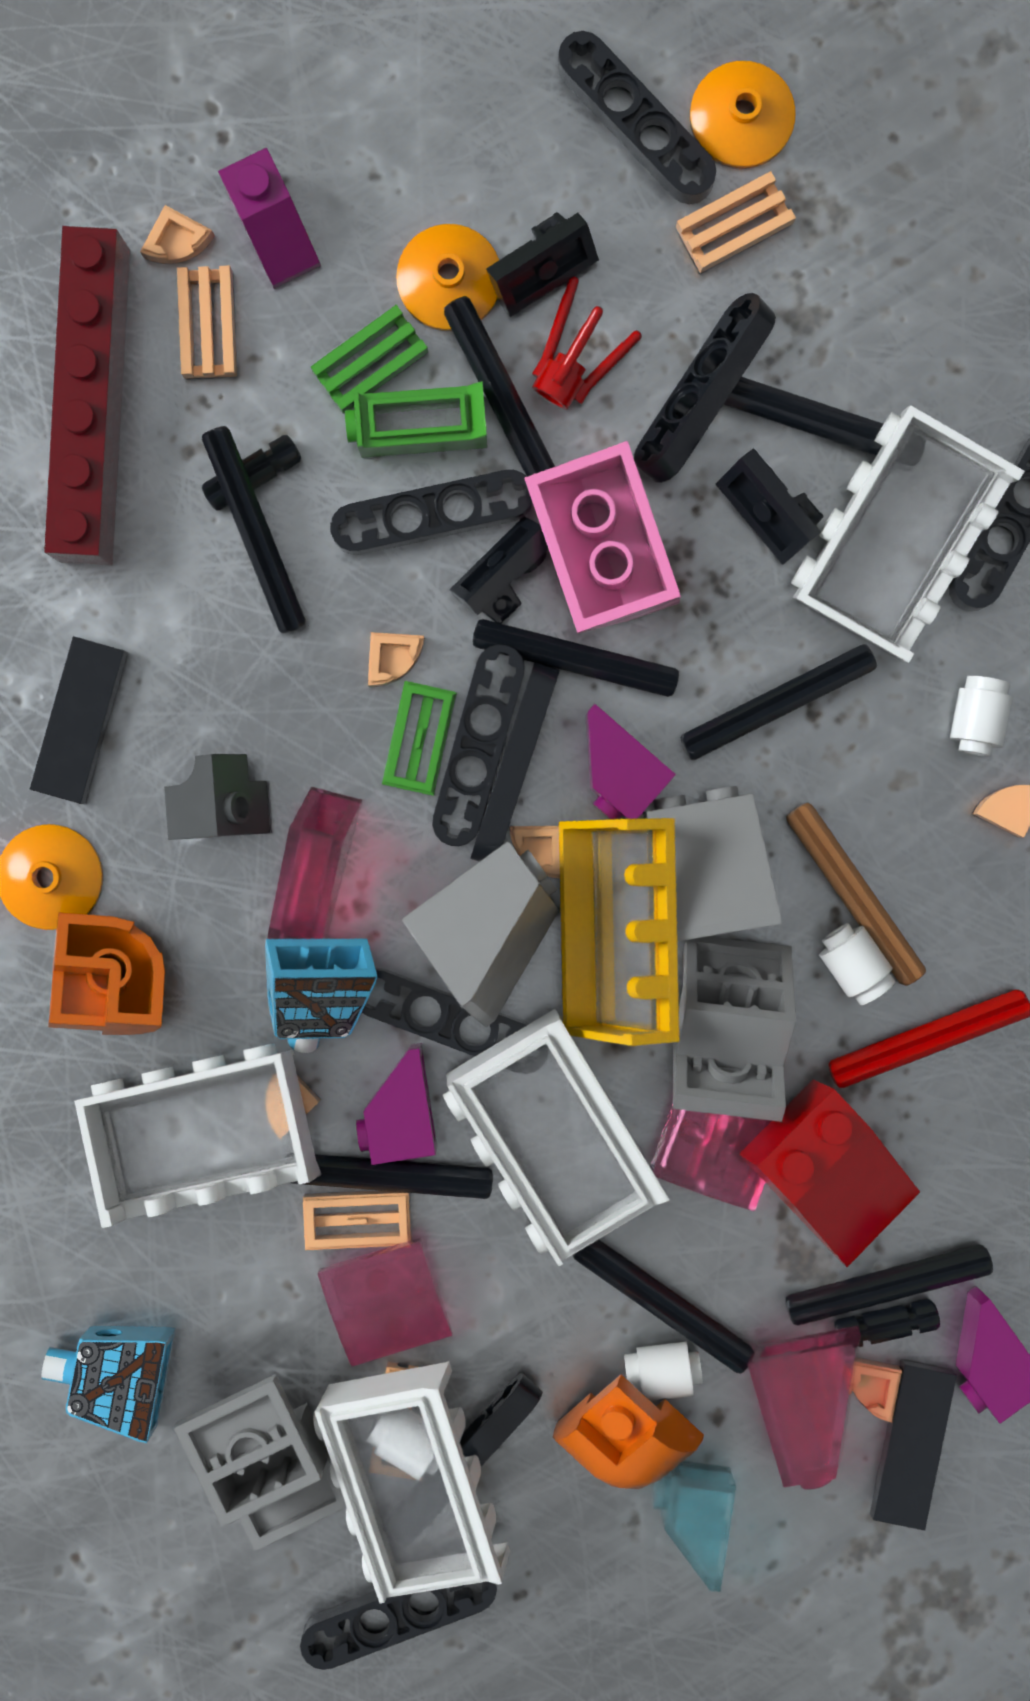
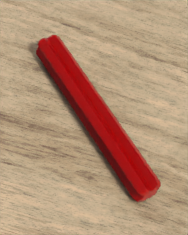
[828,990,1030,1088]

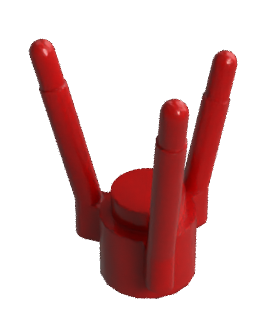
[532,276,642,410]

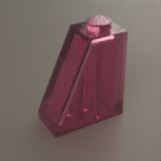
[267,787,362,939]
[748,1326,861,1490]

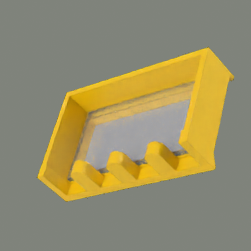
[559,818,679,1046]

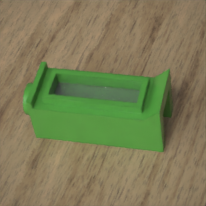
[345,381,487,458]

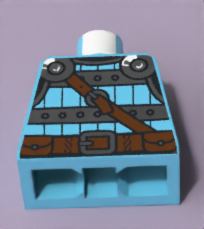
[265,939,378,1053]
[41,1326,176,1443]

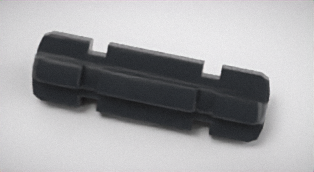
[201,435,301,510]
[834,1299,940,1350]

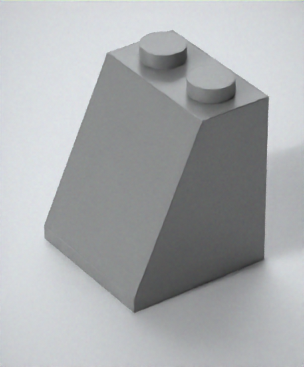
[643,786,782,942]
[401,841,559,1027]

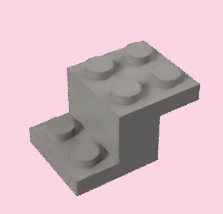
[673,937,796,1122]
[174,1374,347,1551]

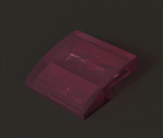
[650,1104,771,1211]
[317,1237,453,1367]

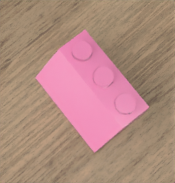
[524,441,681,633]

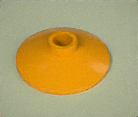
[690,61,796,169]
[396,224,499,331]
[0,824,103,930]

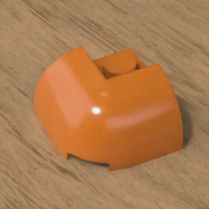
[48,912,165,1035]
[553,1374,704,1490]

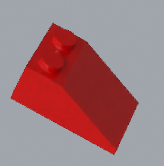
[739,1079,920,1267]

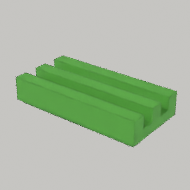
[310,304,428,414]
[382,681,457,796]

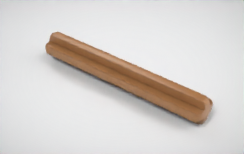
[786,803,926,986]

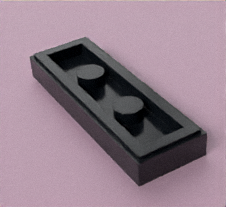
[30,636,128,804]
[870,1360,957,1531]

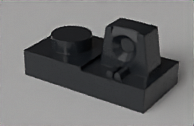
[486,212,599,317]
[716,448,824,565]
[449,516,548,624]

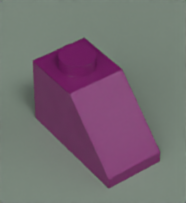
[218,147,321,289]
[585,704,676,820]
[356,1043,438,1165]
[956,1286,1030,1424]

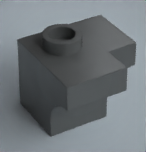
[164,754,270,840]

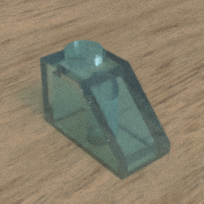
[653,1461,736,1592]

